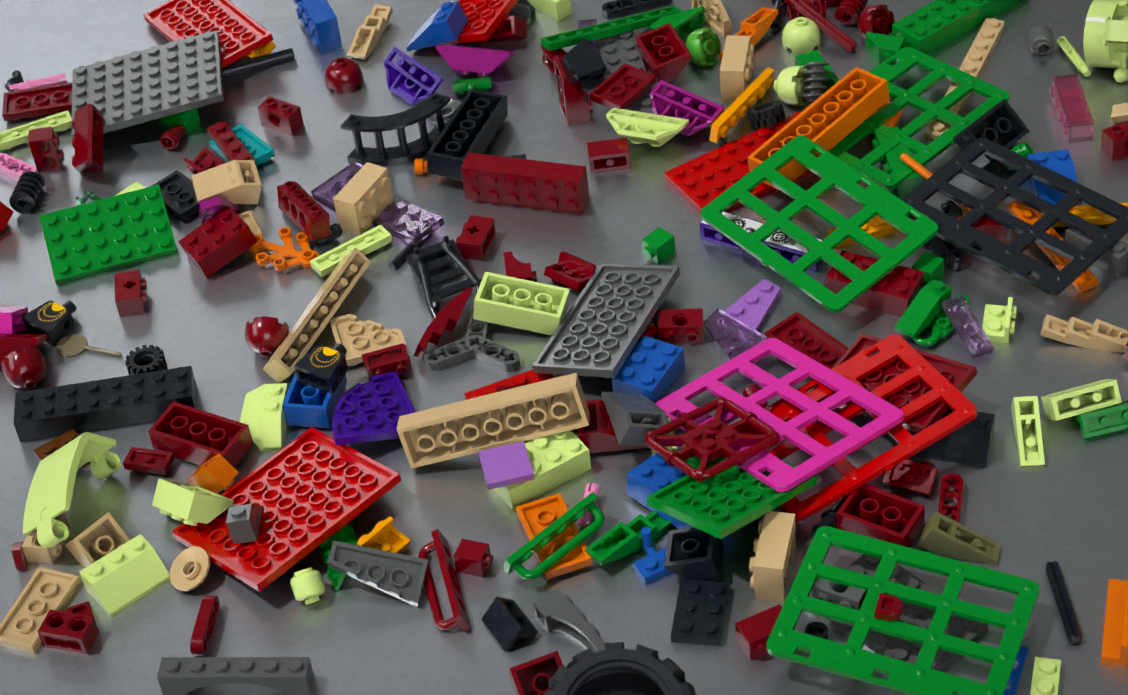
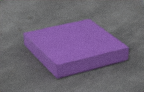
[478,441,534,490]

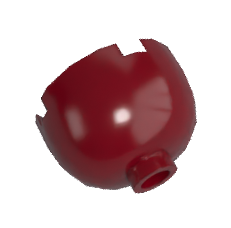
[858,4,895,39]
[325,57,364,94]
[245,316,289,357]
[1,347,47,389]

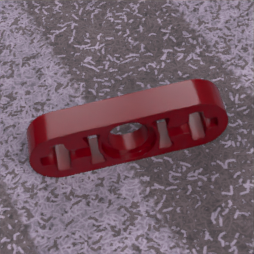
[938,473,963,523]
[190,595,219,656]

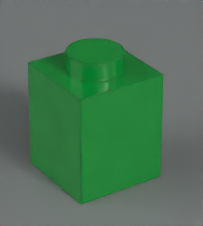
[641,227,676,265]
[912,252,944,286]

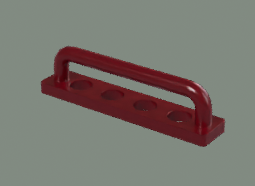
[418,529,471,632]

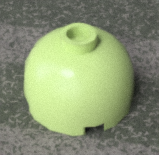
[782,17,821,54]
[774,66,808,106]

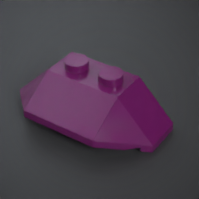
[436,44,515,77]
[650,80,725,136]

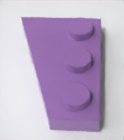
[721,279,781,339]

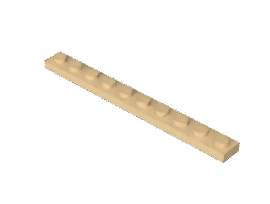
[925,18,1005,141]

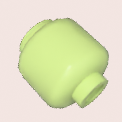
[290,567,325,605]

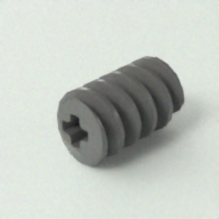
[802,61,830,104]

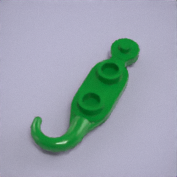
[913,294,969,346]

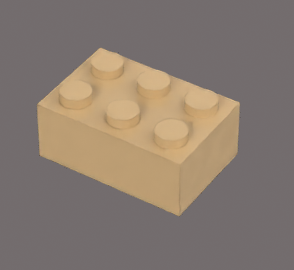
[720,35,755,103]
[333,162,393,236]
[749,511,796,602]

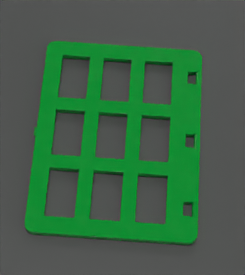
[828,47,1010,190]
[700,136,938,313]
[767,526,1039,695]

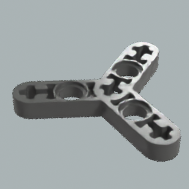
[424,308,520,372]

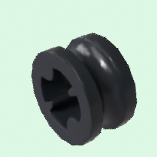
[805,621,828,640]

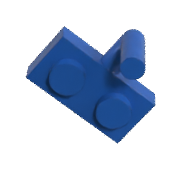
[633,527,672,585]

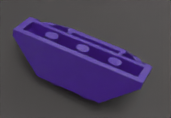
[384,47,443,107]

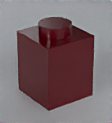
[453,538,493,578]

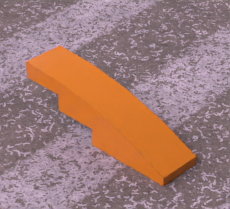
[719,7,779,60]

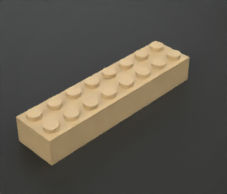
[397,373,590,469]

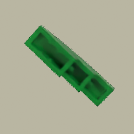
[585,510,674,565]

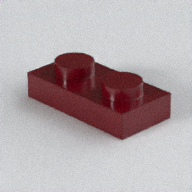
[123,447,175,475]

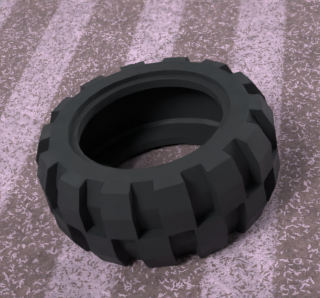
[543,642,696,695]

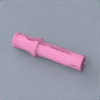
[9,73,67,91]

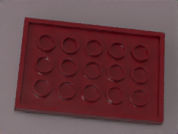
[811,333,978,433]

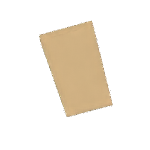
[0,567,82,654]

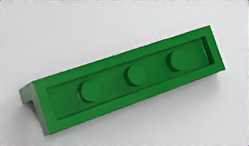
[1072,400,1128,438]

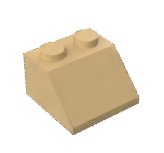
[65,512,130,568]

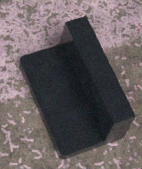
[482,597,538,651]

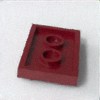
[589,63,657,109]

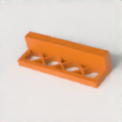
[1101,577,1128,667]

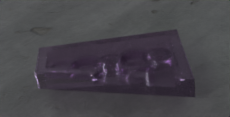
[703,308,768,360]

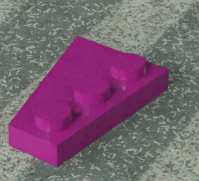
[199,196,240,224]

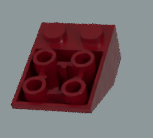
[578,400,650,453]

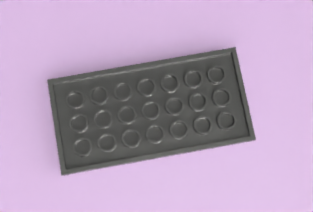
[532,263,680,378]

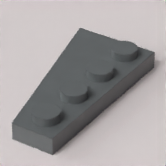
[328,541,428,607]

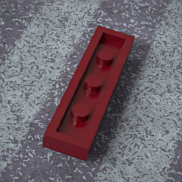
[207,121,257,167]

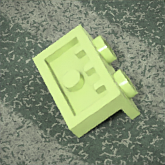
[981,297,1017,343]

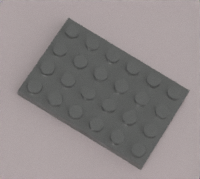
[813,554,988,672]

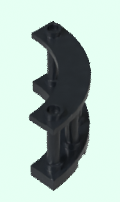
[341,93,451,166]

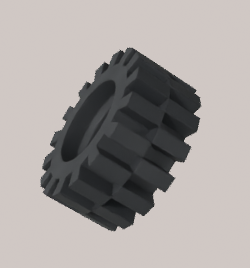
[747,100,786,129]
[125,345,168,375]

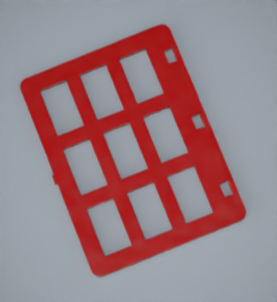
[740,334,978,522]

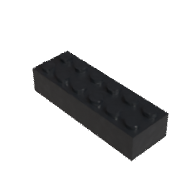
[427,89,508,181]

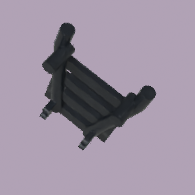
[407,235,482,319]

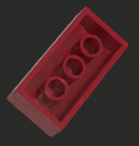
[825,250,924,317]
[148,401,253,468]

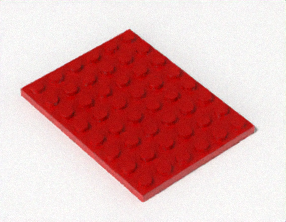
[172,427,402,592]

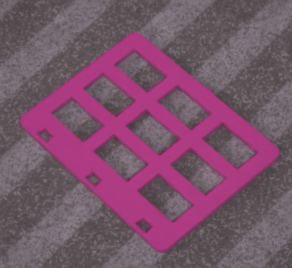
[655,338,904,492]

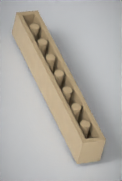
[263,248,371,383]

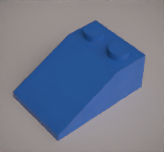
[406,1,468,51]
[1026,149,1083,205]

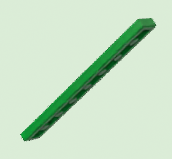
[541,5,683,51]

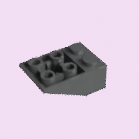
[601,392,669,447]

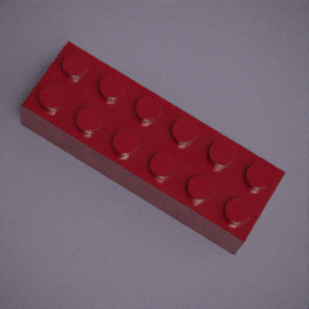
[461,152,590,214]

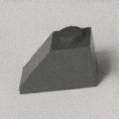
[226,504,262,544]

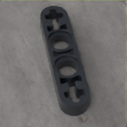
[602,0,673,19]

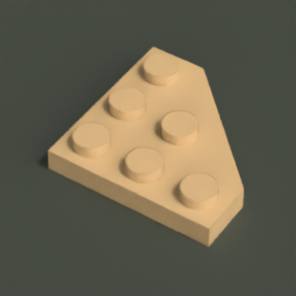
[691,0,731,38]
[329,314,407,366]

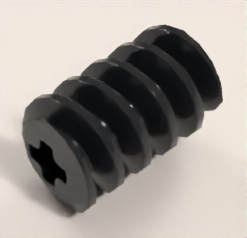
[9,171,45,214]

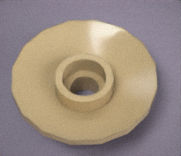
[170,546,210,591]

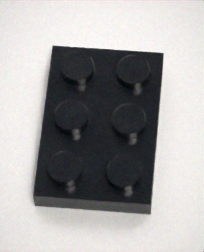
[152,170,199,221]
[670,579,730,646]

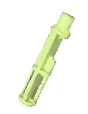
[1056,36,1091,77]

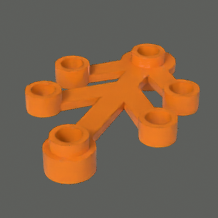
[250,227,319,271]

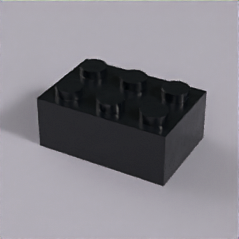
[953,99,1030,168]

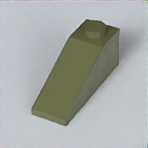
[918,512,1001,565]

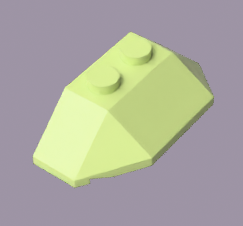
[606,108,689,147]
[240,383,291,451]

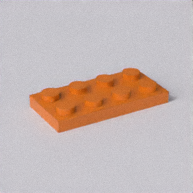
[515,493,593,579]

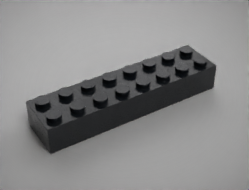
[13,366,197,442]

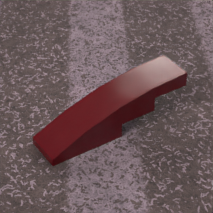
[414,287,472,359]

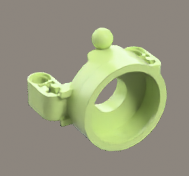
[1083,0,1128,83]

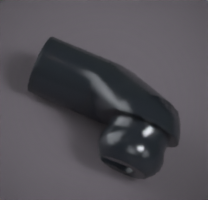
[5,71,24,92]

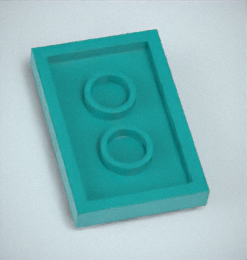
[209,124,275,165]

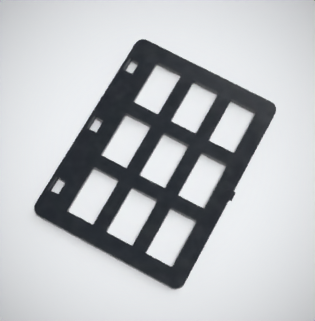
[902,138,1128,295]

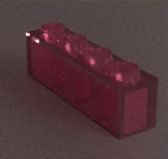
[1049,74,1094,143]

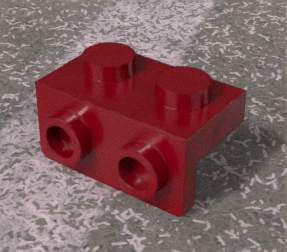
[184,147,225,175]
[544,251,596,291]
[362,343,412,381]

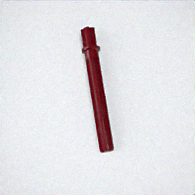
[784,0,857,52]

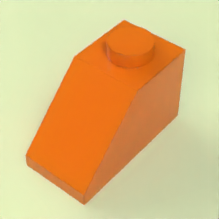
[186,453,239,493]

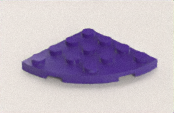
[332,372,416,445]

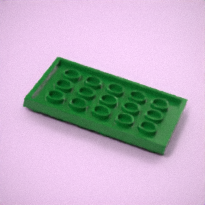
[39,184,178,285]
[647,456,817,539]

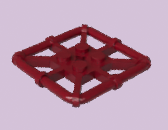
[644,397,780,482]

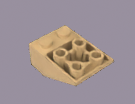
[191,160,262,205]

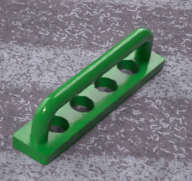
[503,492,604,580]

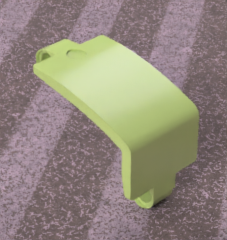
[23,432,121,549]

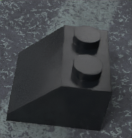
[664,527,724,581]

